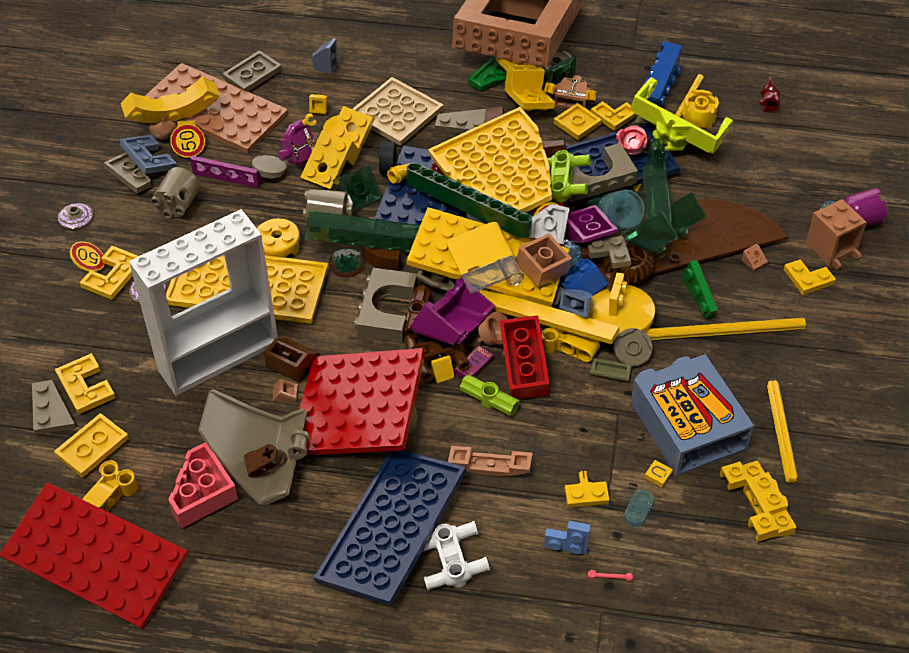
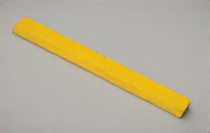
[478,287,619,344]

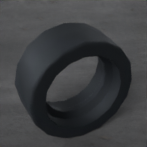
[379,141,397,174]

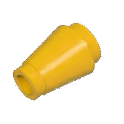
[387,163,410,184]

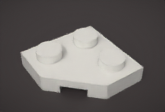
[530,204,569,244]

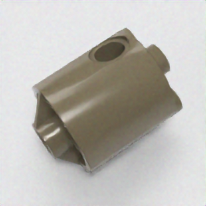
[151,167,200,219]
[303,189,354,227]

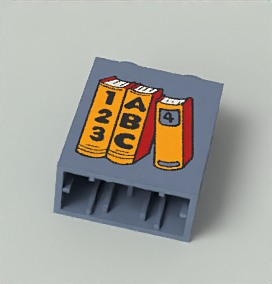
[631,354,754,476]

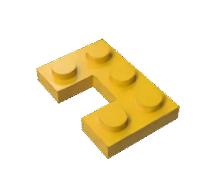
[80,246,139,300]
[55,353,115,415]

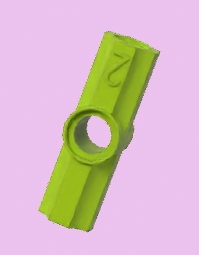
[460,375,520,416]

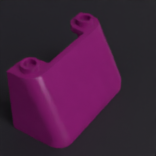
[410,277,496,345]

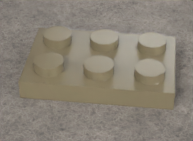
[223,50,282,92]

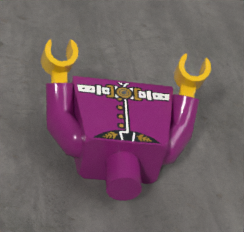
[277,113,326,167]

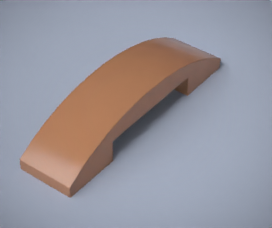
[448,446,533,476]

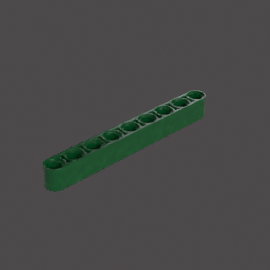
[406,163,532,238]

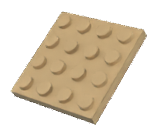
[353,77,443,146]

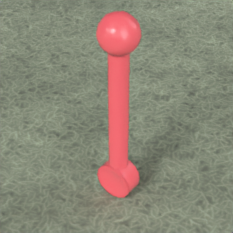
[588,570,634,581]

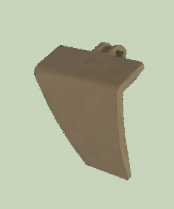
[198,389,310,505]

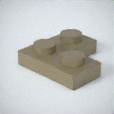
[586,236,631,269]

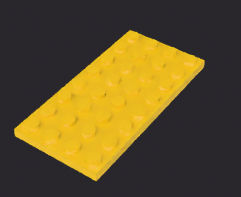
[406,207,569,307]
[166,255,329,324]

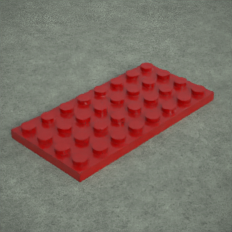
[0,483,189,630]

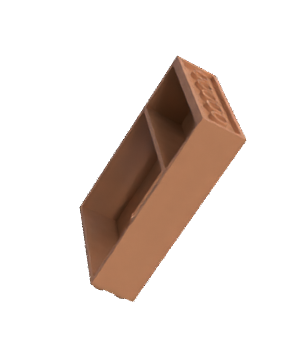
[452,0,582,68]

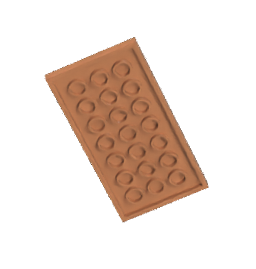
[145,63,288,154]

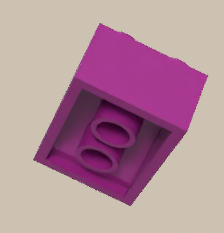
[565,205,618,243]

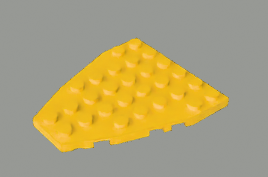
[428,107,552,213]

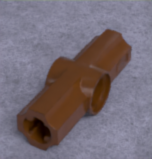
[403,285,431,338]

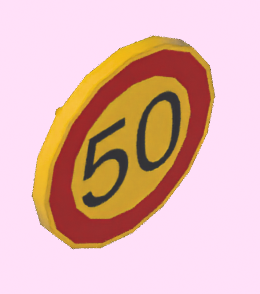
[171,124,205,158]
[70,242,105,272]

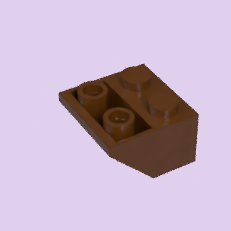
[264,338,320,382]

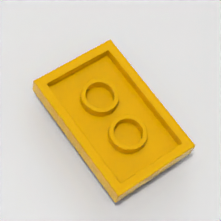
[54,413,129,478]

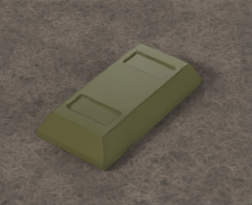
[590,358,632,382]

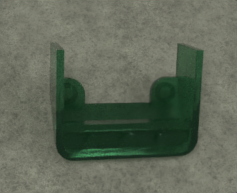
[622,192,707,254]

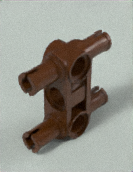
[403,335,471,382]

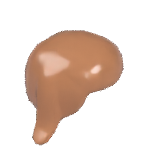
[149,117,178,141]

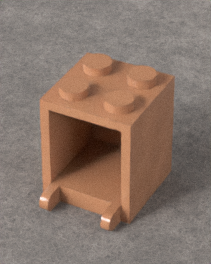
[806,199,866,269]

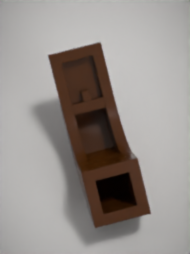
[359,217,401,271]

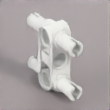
[422,521,490,591]

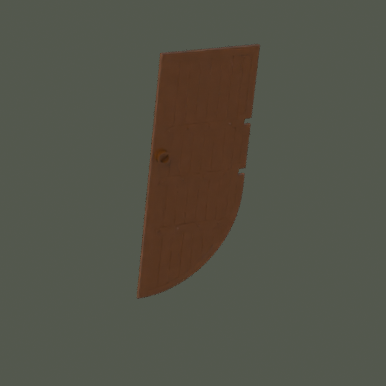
[575,199,789,276]

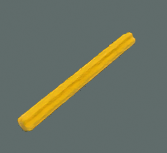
[767,380,798,483]

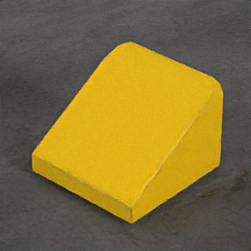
[431,355,454,383]

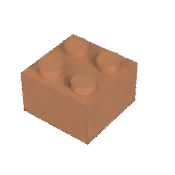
[516,233,572,287]

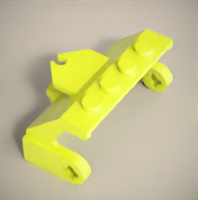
[631,77,733,154]

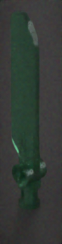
[642,138,672,235]

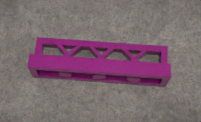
[190,156,264,188]

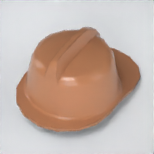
[478,311,507,346]

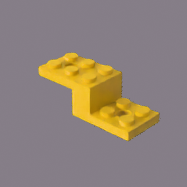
[495,57,555,111]
[300,106,375,191]

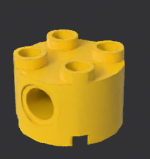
[682,90,719,129]

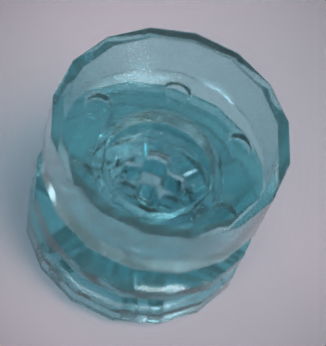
[598,190,645,230]

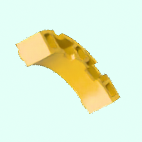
[121,77,220,123]

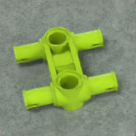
[547,150,591,202]

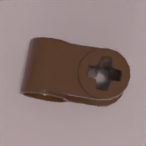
[244,444,286,478]

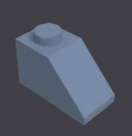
[312,38,338,74]
[559,289,592,318]

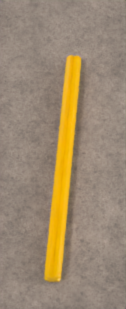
[645,318,806,340]

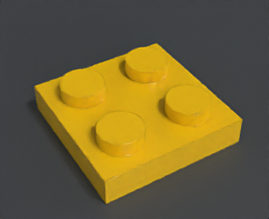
[554,103,602,140]

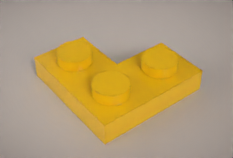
[591,101,638,131]
[783,259,836,295]

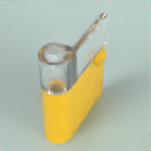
[446,222,524,294]

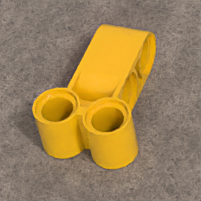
[541,327,600,362]
[82,460,138,512]

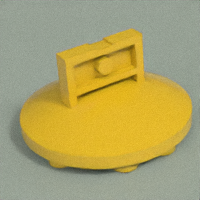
[588,273,655,340]

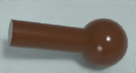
[603,272,615,291]

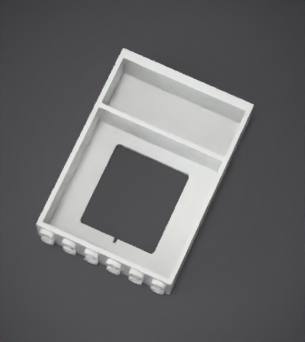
[129,209,278,396]

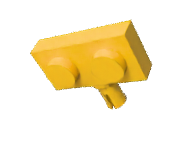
[564,471,609,508]

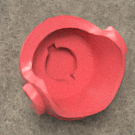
[616,126,648,155]

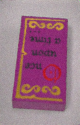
[454,345,494,378]

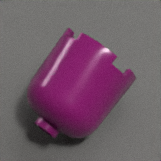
[844,188,887,227]

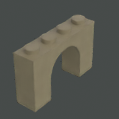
[569,143,638,202]
[354,268,417,343]

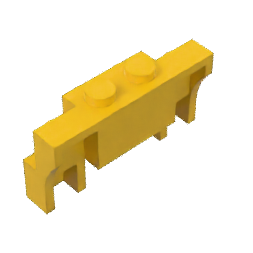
[720,460,796,542]

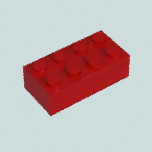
[500,315,550,399]

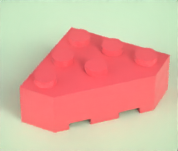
[168,442,238,529]

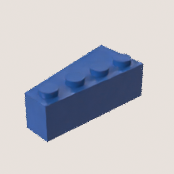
[644,41,682,107]

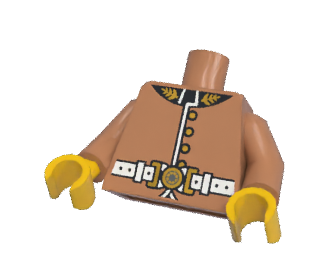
[544,75,596,109]

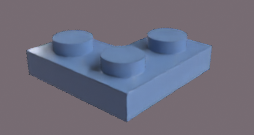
[544,521,590,555]

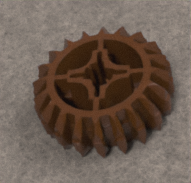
[603,241,654,284]

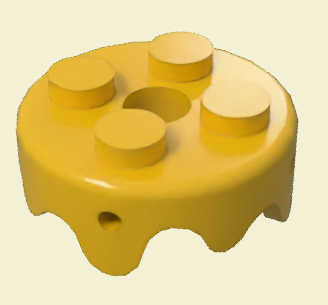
[257,219,300,258]

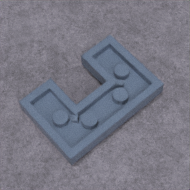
[120,135,177,174]

